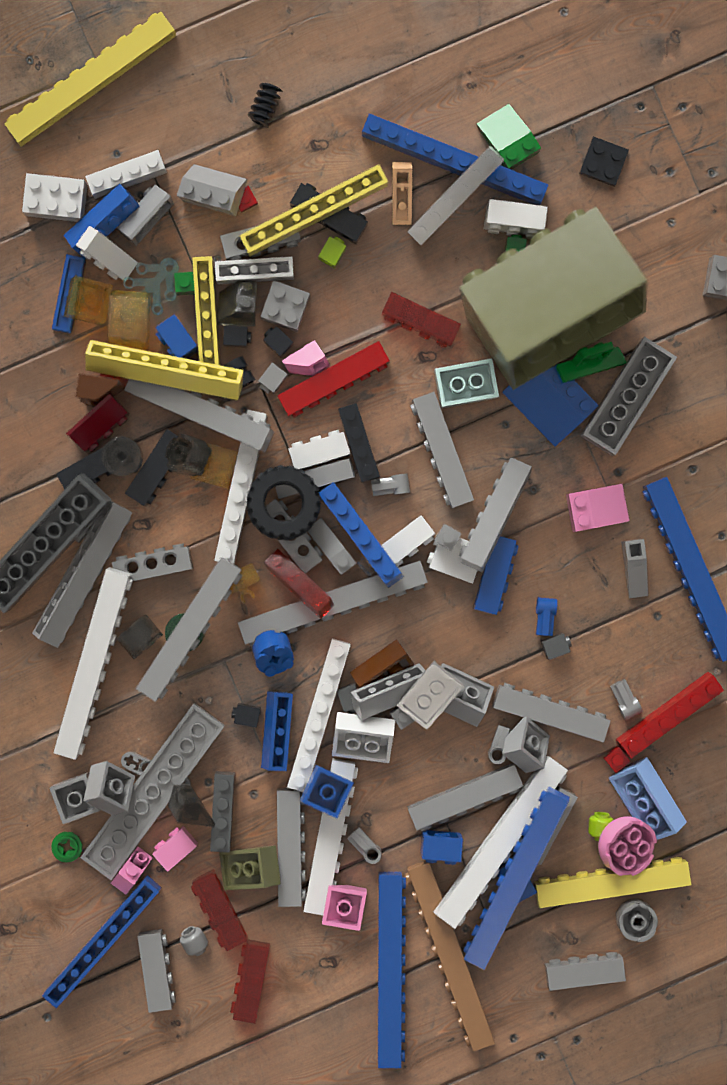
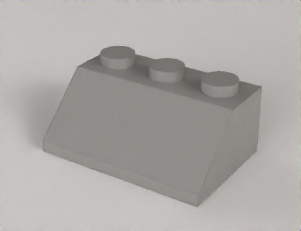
[177,164,248,216]
[117,185,174,246]
[441,663,494,727]

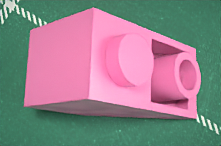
[282,340,330,376]
[111,847,153,894]

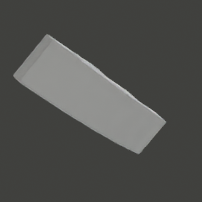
[275,458,355,499]

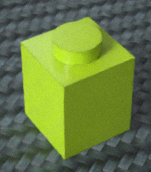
[318,236,346,269]

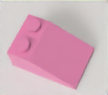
[566,484,629,532]

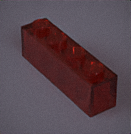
[381,292,461,348]
[264,549,334,619]
[191,869,248,951]
[230,939,270,1024]

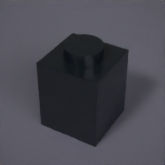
[223,325,252,348]
[263,326,294,358]
[231,703,261,728]

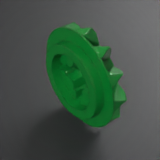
[51,831,82,862]

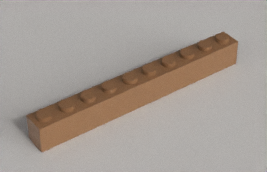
[405,861,495,1052]

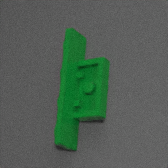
[556,342,627,383]

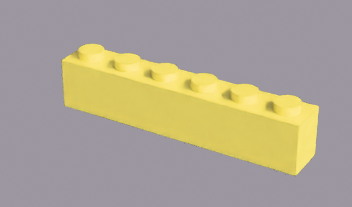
[192,256,220,366]

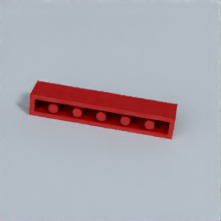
[277,341,390,418]
[616,672,724,759]

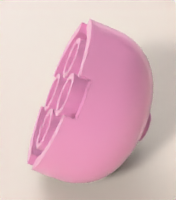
[598,816,657,876]

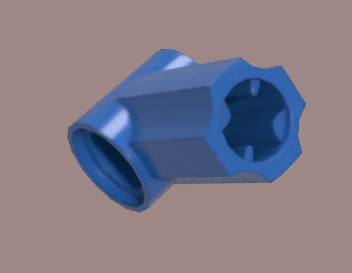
[536,597,557,636]

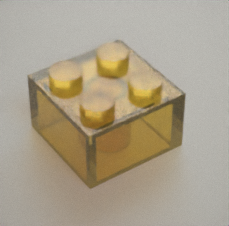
[63,276,113,326]
[190,441,238,490]

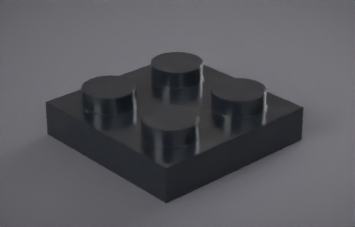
[579,136,629,187]

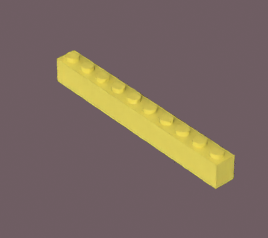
[4,12,176,147]

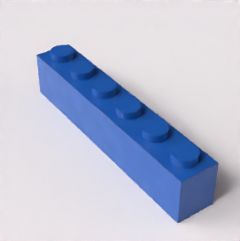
[319,482,404,588]

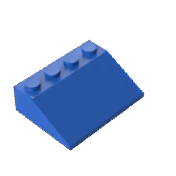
[502,364,599,447]

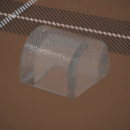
[356,556,376,578]

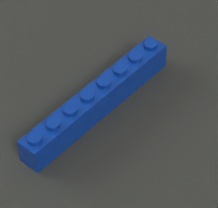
[42,875,162,1009]

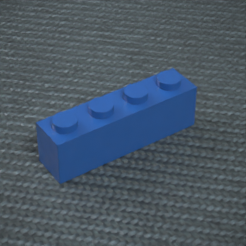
[64,183,140,258]
[473,536,518,615]
[261,691,293,771]

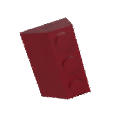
[66,394,129,452]

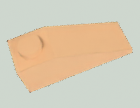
[392,162,412,225]

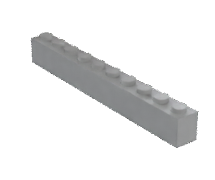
[238,560,428,646]

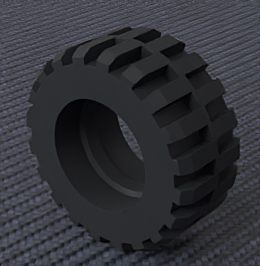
[247,465,321,540]

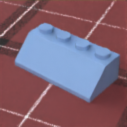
[609,757,687,840]

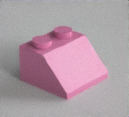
[322,885,367,931]

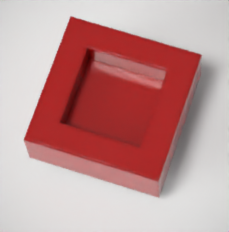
[239,186,258,213]
[603,746,631,773]

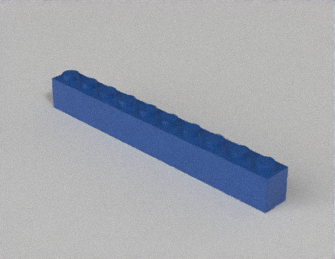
[362,113,548,206]
[642,477,727,662]
[463,787,570,970]
[378,872,406,1068]

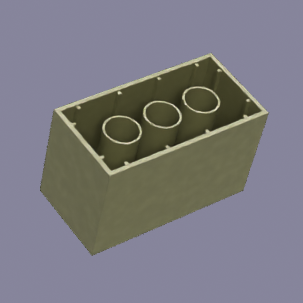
[459,207,647,390]

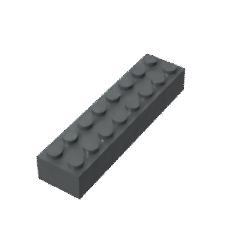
[0,473,112,613]

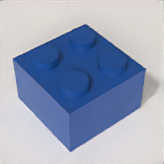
[155,314,198,359]
[300,765,354,818]
[420,830,463,865]

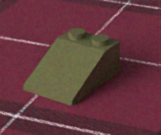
[219,845,281,890]

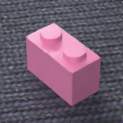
[152,826,198,872]

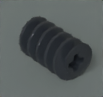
[248,83,283,128]

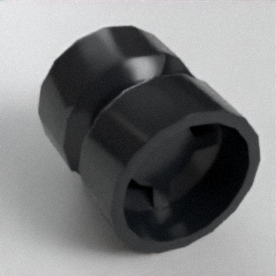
[223,356,256,388]

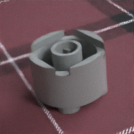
[616,899,658,942]

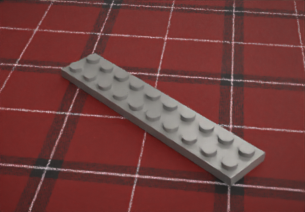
[80,703,225,880]

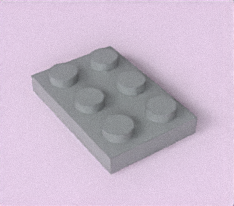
[397,661,464,730]

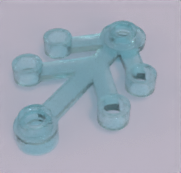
[122,258,179,318]

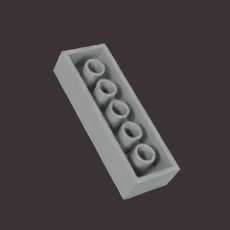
[580,337,677,456]

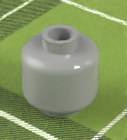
[180,926,208,956]

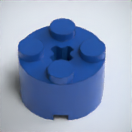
[252,630,294,677]

